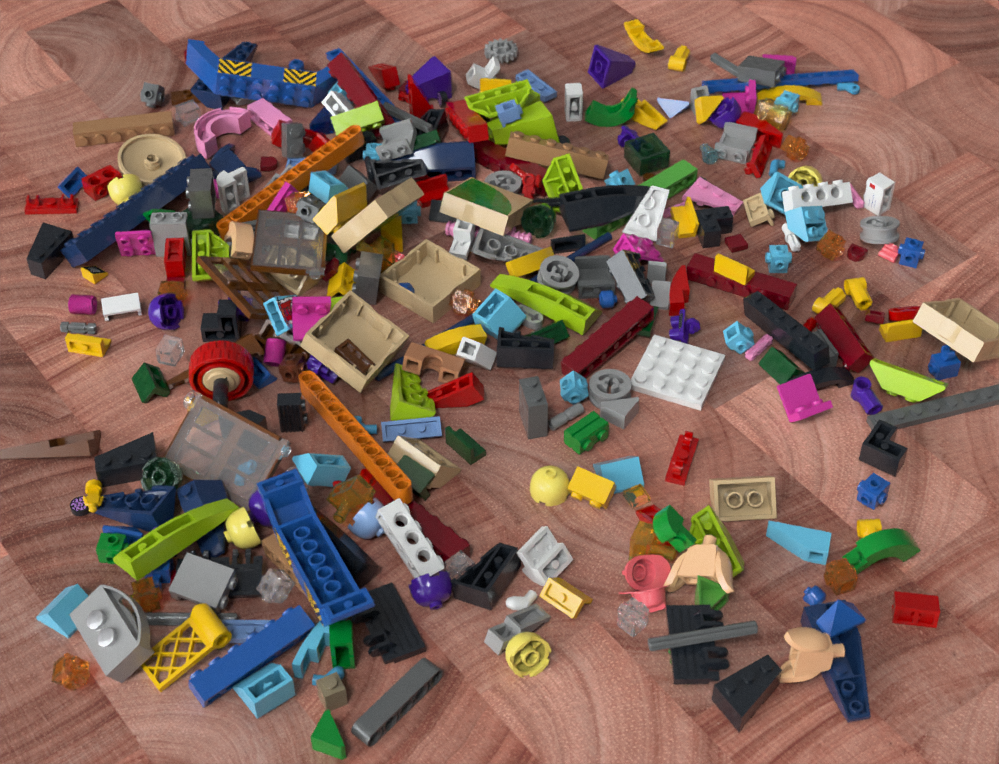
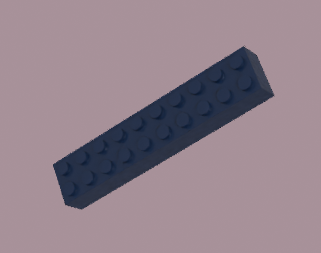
[60,153,210,268]

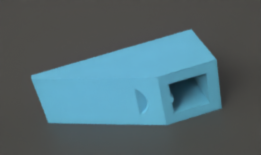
[766,521,832,565]

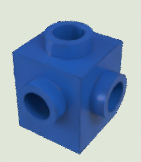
[898,237,926,269]
[857,473,890,510]

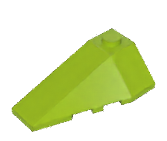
[390,363,436,421]

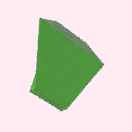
[694,575,729,610]

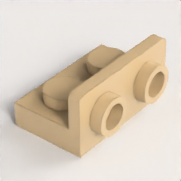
[743,193,775,227]

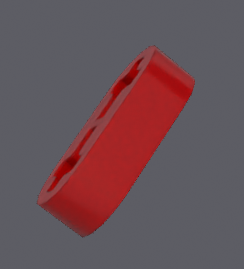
[888,306,921,321]

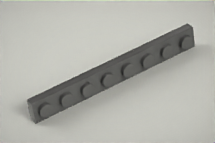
[866,384,999,430]

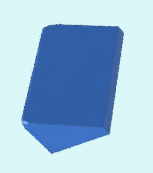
[253,357,277,389]

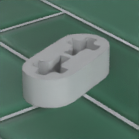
[517,304,543,330]

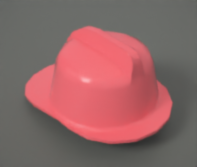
[622,555,671,590]
[619,585,670,613]

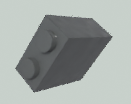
[737,55,787,87]
[519,376,548,440]

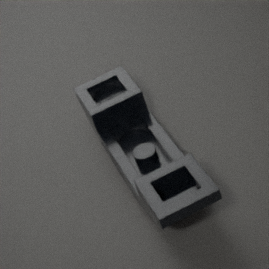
[785,367,855,389]

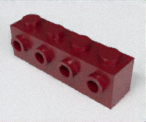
[814,303,875,374]

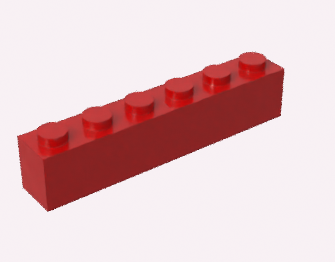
[444,99,489,143]

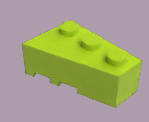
[330,101,384,135]

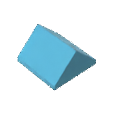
[760,172,803,215]
[593,455,644,494]
[36,584,88,638]

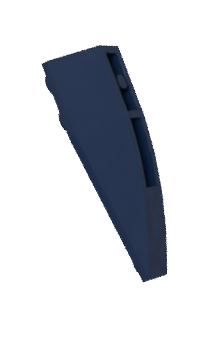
[191,42,258,110]
[378,141,476,182]
[800,600,870,723]

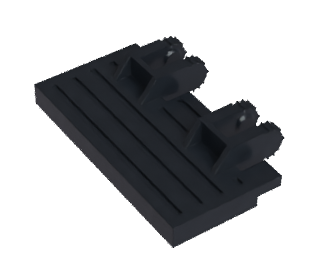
[176,549,263,600]
[352,582,426,664]
[666,605,730,685]

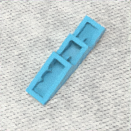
[292,619,346,679]

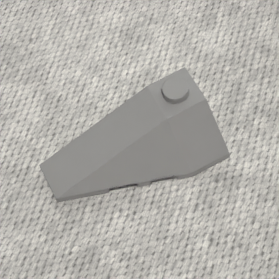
[471,227,543,261]

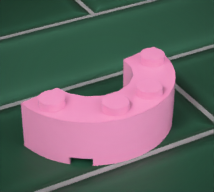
[194,107,251,159]

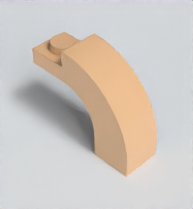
[224,221,254,260]

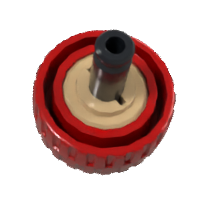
[189,340,254,408]

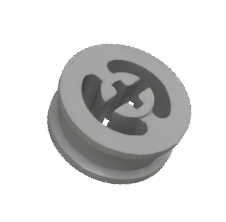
[484,171,522,196]
[860,216,900,244]
[537,255,579,294]
[589,369,632,409]

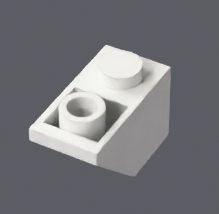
[456,337,497,370]

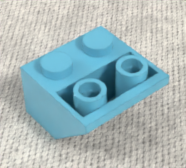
[309,170,348,204]
[785,206,829,242]
[472,288,527,339]
[292,453,351,487]
[233,663,296,719]

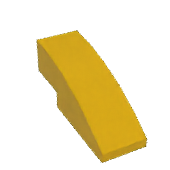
[621,99,668,130]
[505,246,554,277]
[424,324,487,355]

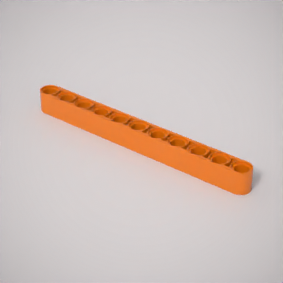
[216,125,365,240]
[298,371,413,504]

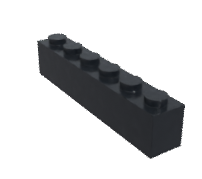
[743,291,830,371]

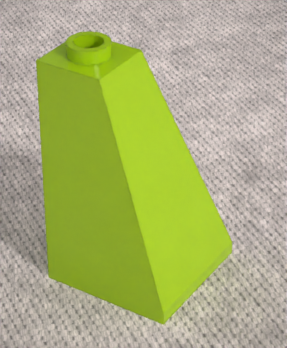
[487,101,560,144]

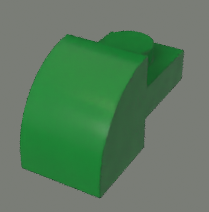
[653,505,696,553]

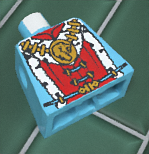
[263,295,298,336]

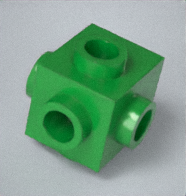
[96,533,131,564]

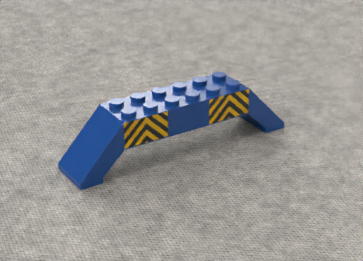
[186,39,338,108]
[256,469,375,628]

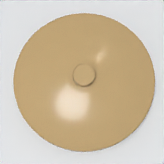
[118,134,186,186]

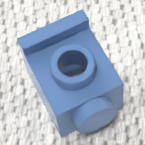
[495,99,523,127]

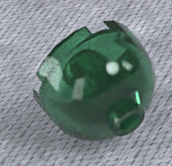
[521,202,557,238]
[141,457,183,492]

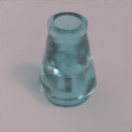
[700,143,718,164]

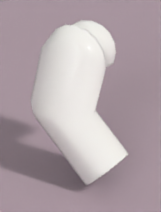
[506,590,538,611]

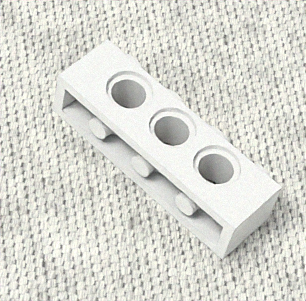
[782,180,853,212]
[375,498,444,579]

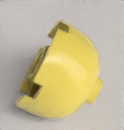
[788,165,823,200]
[108,174,143,205]
[530,465,570,506]
[223,507,261,549]
[506,632,551,678]

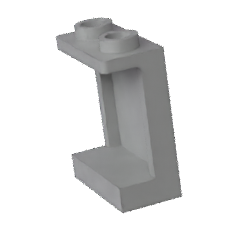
[375,118,417,161]
[714,122,758,164]
[150,212,192,257]
[168,552,238,613]

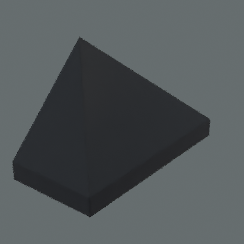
[550,234,586,254]

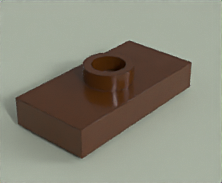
[171,89,202,106]
[334,338,375,375]

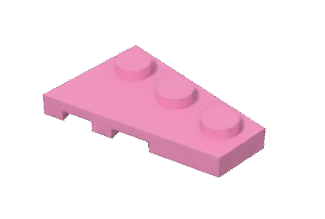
[682,177,743,216]

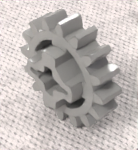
[484,38,518,64]

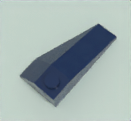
[176,480,228,561]
[95,485,176,532]

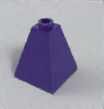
[588,45,636,89]
[405,56,452,99]

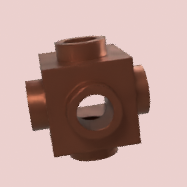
[278,353,309,383]

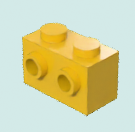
[567,466,617,509]

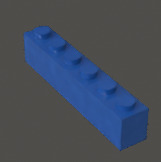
[188,605,315,708]

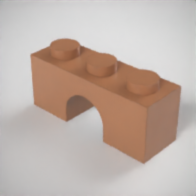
[402,342,465,383]

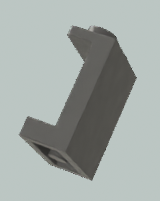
[575,255,615,299]

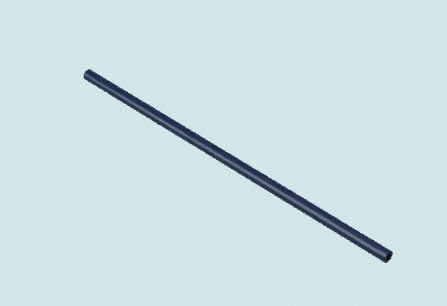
[375,232,612,381]

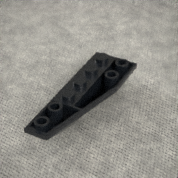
[559,185,650,232]
[313,506,379,589]

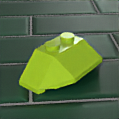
[465,79,532,118]
[542,153,583,212]
[192,229,230,282]
[870,358,949,403]
[687,505,744,577]

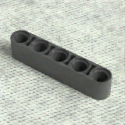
[351,658,443,747]

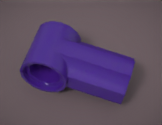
[850,376,883,415]

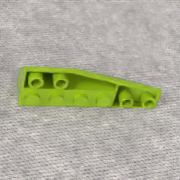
[490,274,602,335]

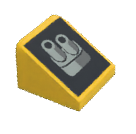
[81,266,108,284]

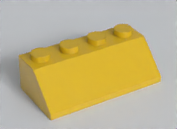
[312,182,367,235]

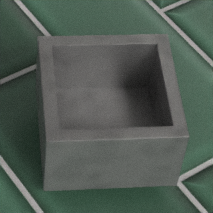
[186,168,216,219]
[352,251,383,305]

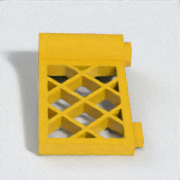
[141,603,232,692]

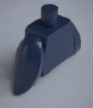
[209,143,262,183]

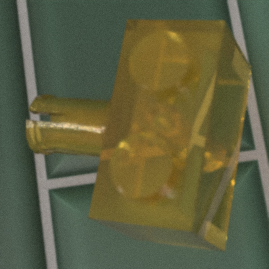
[754,98,793,131]
[356,235,395,274]
[326,475,376,524]
[628,520,677,562]

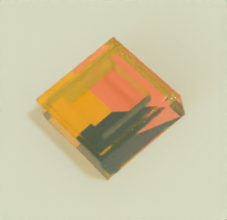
[623,483,651,509]

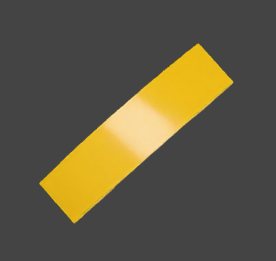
[624,19,664,53]
[757,85,822,105]

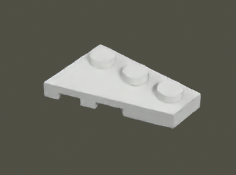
[622,186,669,241]

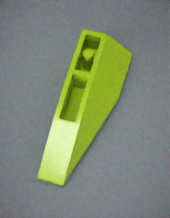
[113,498,239,581]

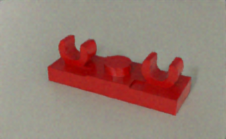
[744,135,773,178]
[24,194,79,215]
[665,431,699,486]

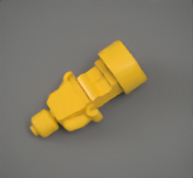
[83,479,104,513]

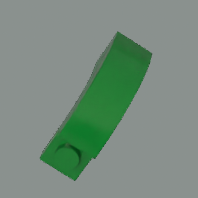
[584,87,638,127]
[842,528,921,576]

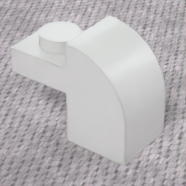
[466,57,500,89]
[449,219,475,260]

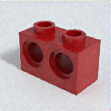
[81,164,122,201]
[164,237,187,277]

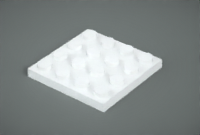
[631,335,725,411]

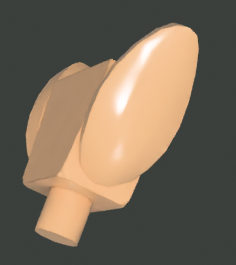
[663,535,734,594]
[780,627,845,683]

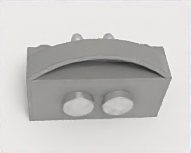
[69,585,154,683]

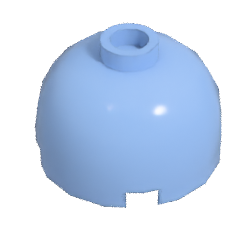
[348,498,385,539]

